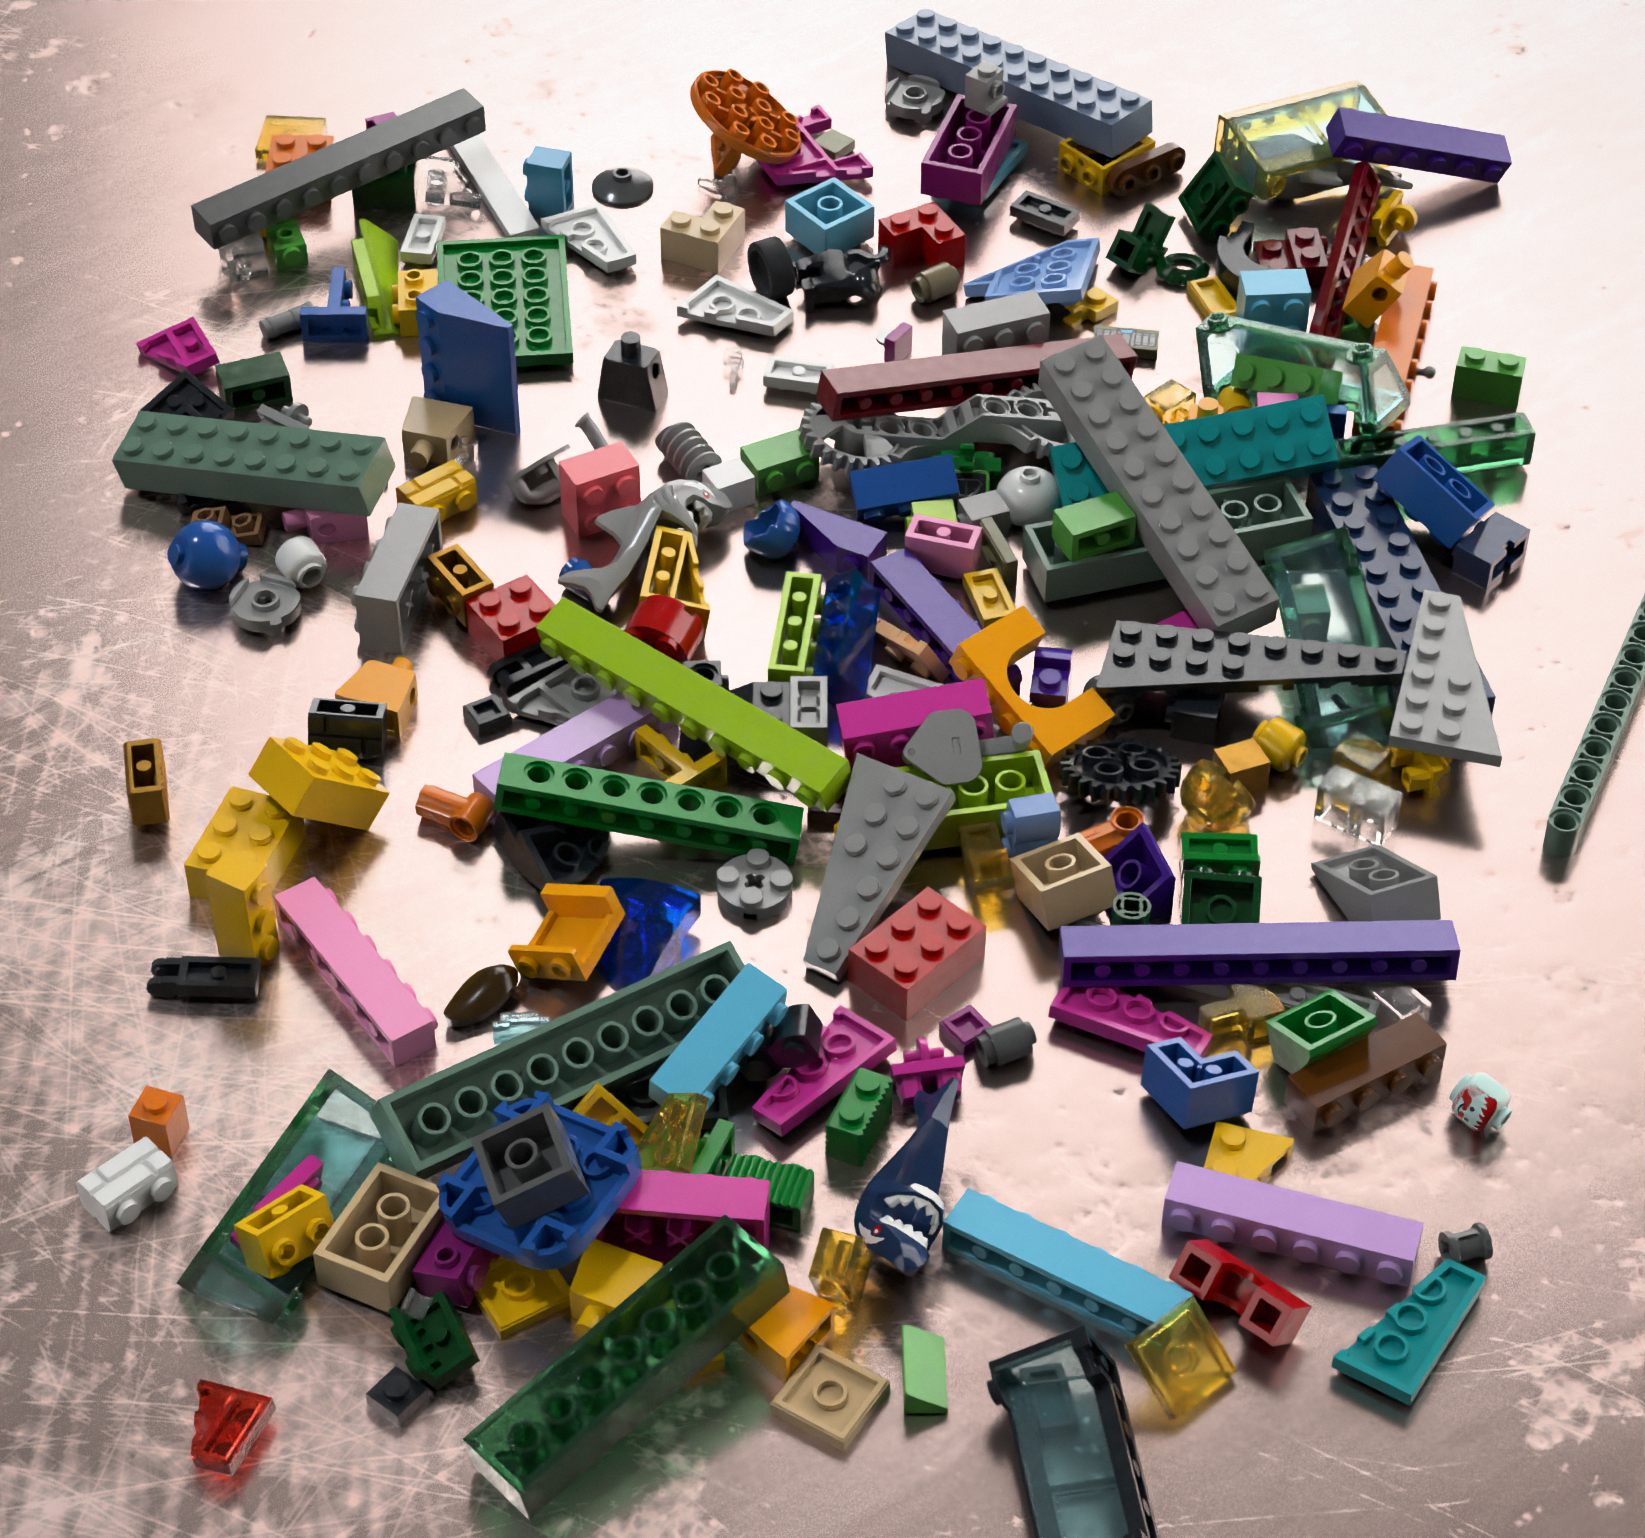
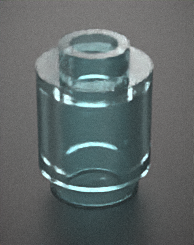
[493,1011,549,1046]

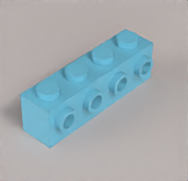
[649,962,788,1124]

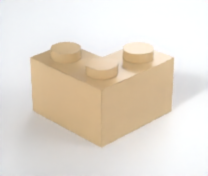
[660,201,745,274]

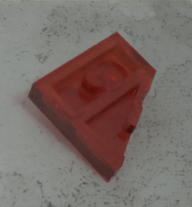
[190,1379,276,1477]

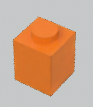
[128,1085,189,1157]

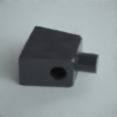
[597,331,669,412]

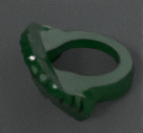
[1156,253,1210,286]

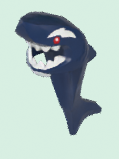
[854,1077,959,1277]

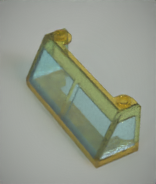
[1213,80,1390,201]

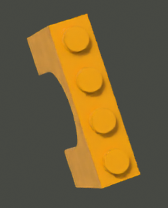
[949,605,1115,769]

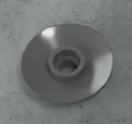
[592,167,654,206]

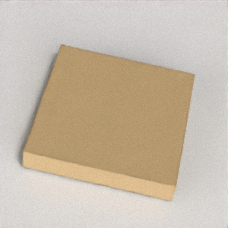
[770,1343,890,1452]

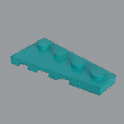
[1331,1258,1487,1406]

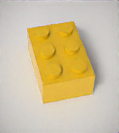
[248,736,390,831]
[184,786,306,901]

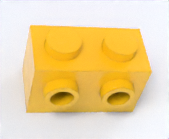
[392,269,438,337]
[233,1184,334,1279]

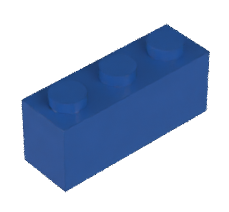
[849,454,960,523]

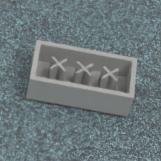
[351,502,443,655]

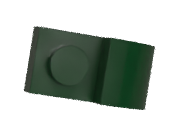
[1105,203,1176,274]

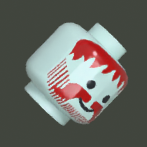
[1449,1072,1512,1133]

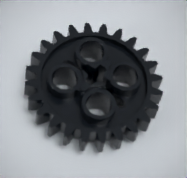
[1059,737,1182,806]

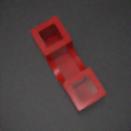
[1168,1239,1312,1346]

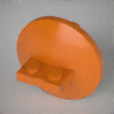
[690,68,801,178]

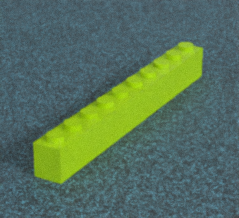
[536,596,852,813]

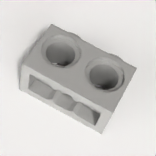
[790,676,827,747]

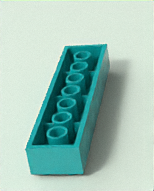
[1049,394,1339,508]

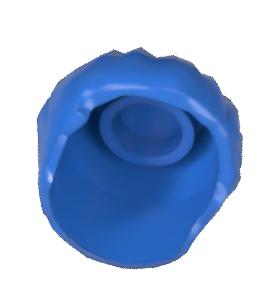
[743,499,801,560]

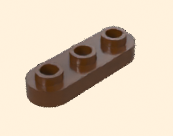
[1105,142,1186,196]

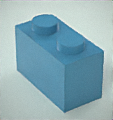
[522,145,575,218]

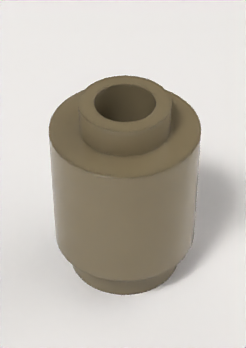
[910,262,960,303]

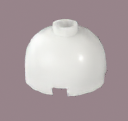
[997,466,1061,532]

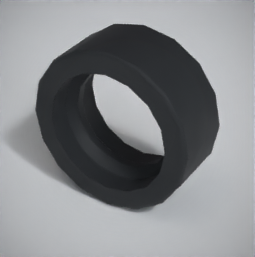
[747,236,795,300]

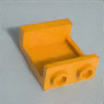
[507,883,626,981]

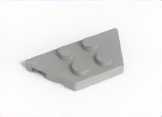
[508,663,619,725]

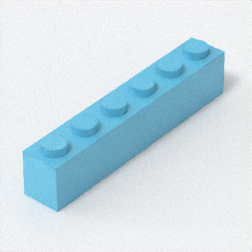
[942,1188,1193,1355]

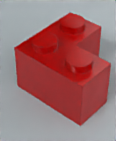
[878,201,966,268]

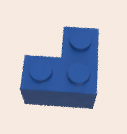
[1140,1037,1259,1129]

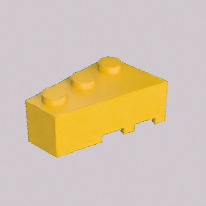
[639,525,711,641]

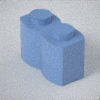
[999,792,1061,869]

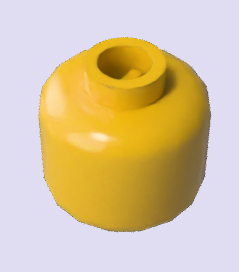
[1252,717,1309,773]

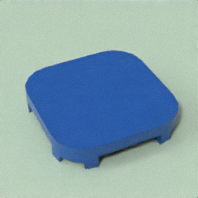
[437,1091,642,1271]

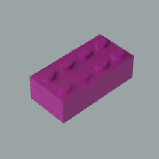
[920,94,1017,205]

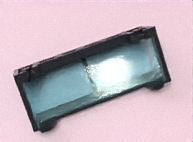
[987,1325,1159,1538]

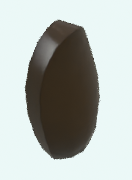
[443,964,519,1027]

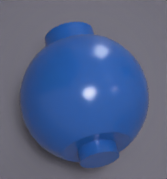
[167,520,248,591]

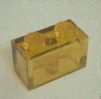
[808,1227,872,1310]

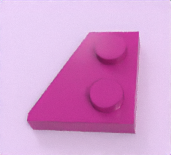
[136,317,220,375]

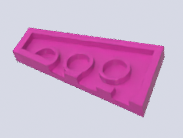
[1048,986,1213,1058]

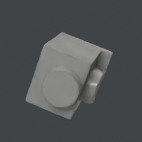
[965,61,1008,117]

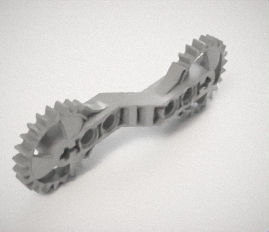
[798,383,1076,476]

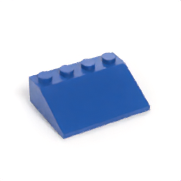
[415,280,521,435]

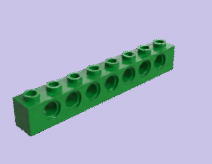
[493,752,804,866]

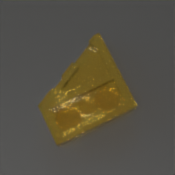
[636,1093,709,1173]

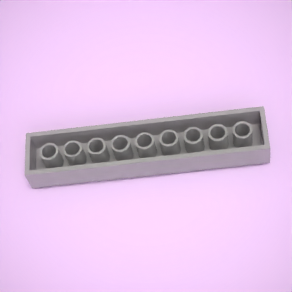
[1038,335,1280,634]

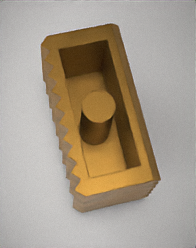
[123,738,170,826]

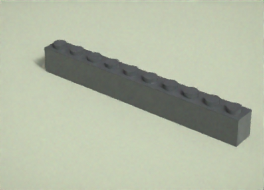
[191,87,486,250]

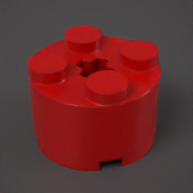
[624,595,704,661]

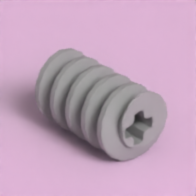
[655,421,722,482]

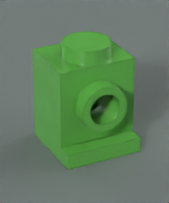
[265,217,309,271]

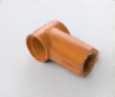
[415,784,497,842]
[1079,806,1144,857]

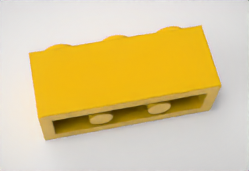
[205,849,280,966]

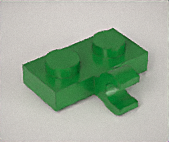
[933,443,1001,477]

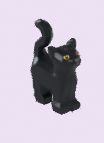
[793,245,891,312]

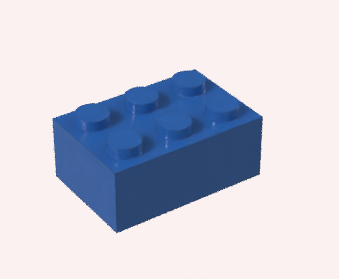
[1372,434,1496,549]

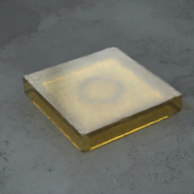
[255,115,328,160]
[1125,1297,1238,1420]

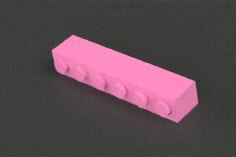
[274,876,438,1067]

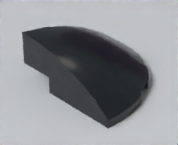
[492,811,611,890]

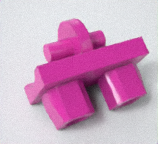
[889,1037,965,1106]

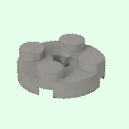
[884,75,945,124]
[229,574,302,636]
[716,848,793,919]

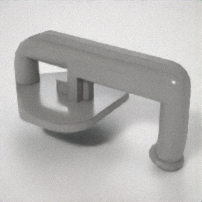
[506,412,609,505]
[902,709,1034,786]

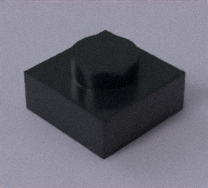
[366,1366,429,1427]

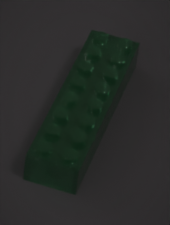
[463,1214,790,1520]

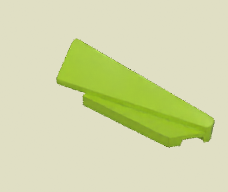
[351,219,400,340]

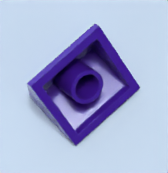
[1104,822,1176,921]

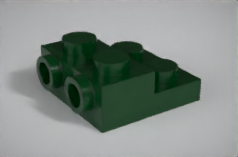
[1178,150,1255,243]
[1180,867,1262,924]

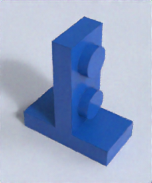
[300,267,369,341]

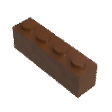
[1284,1012,1447,1134]

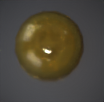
[1180,759,1256,833]

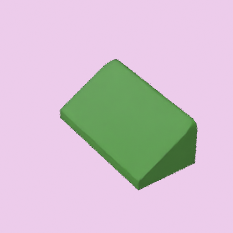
[901,1325,948,1413]

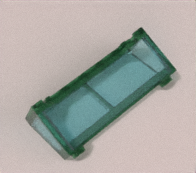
[1195,312,1411,437]
[1260,526,1397,749]
[177,1068,394,1325]

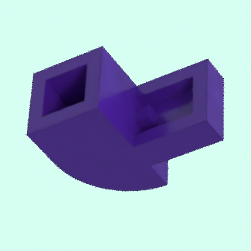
[1029,646,1073,706]

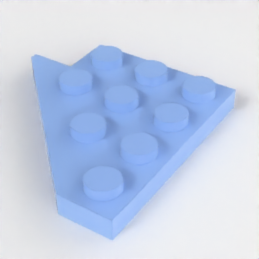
[963,237,1101,306]

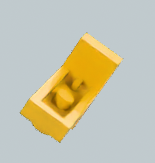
[635,724,727,791]

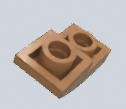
[190,506,268,546]

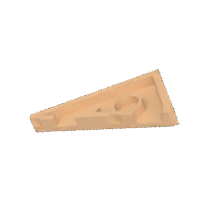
[851,608,950,684]

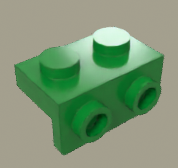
[1180,832,1261,879]

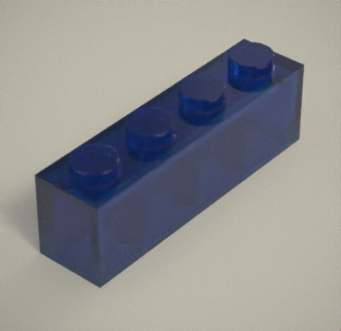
[811,568,881,710]

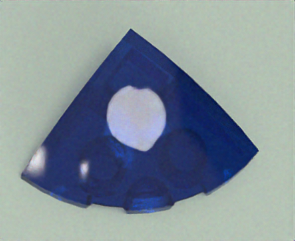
[598,877,701,990]

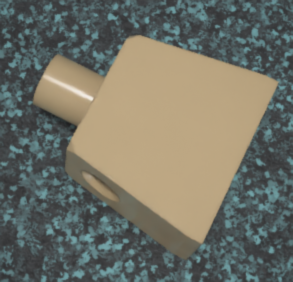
[401,396,475,468]

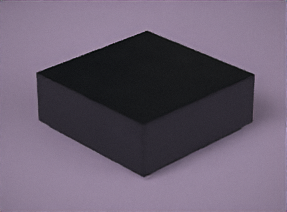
[462,694,512,737]

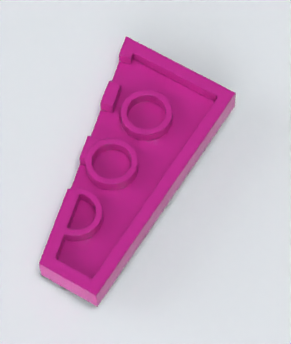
[752,1005,897,1137]

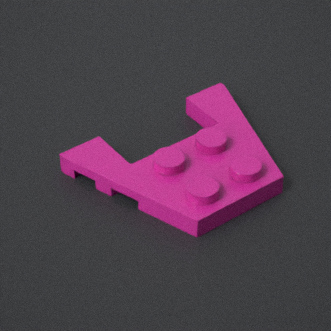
[756,104,874,185]

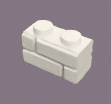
[76,1136,178,1232]

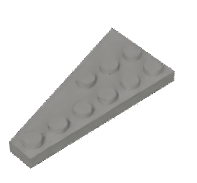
[1388,590,1502,767]
[803,753,956,982]

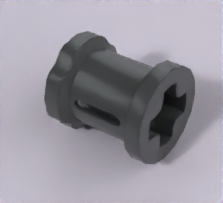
[1438,1222,1493,1263]

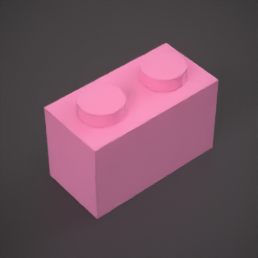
[905,514,982,579]

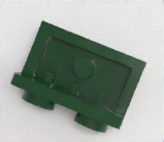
[388,1290,480,1390]

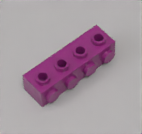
[412,1217,500,1307]

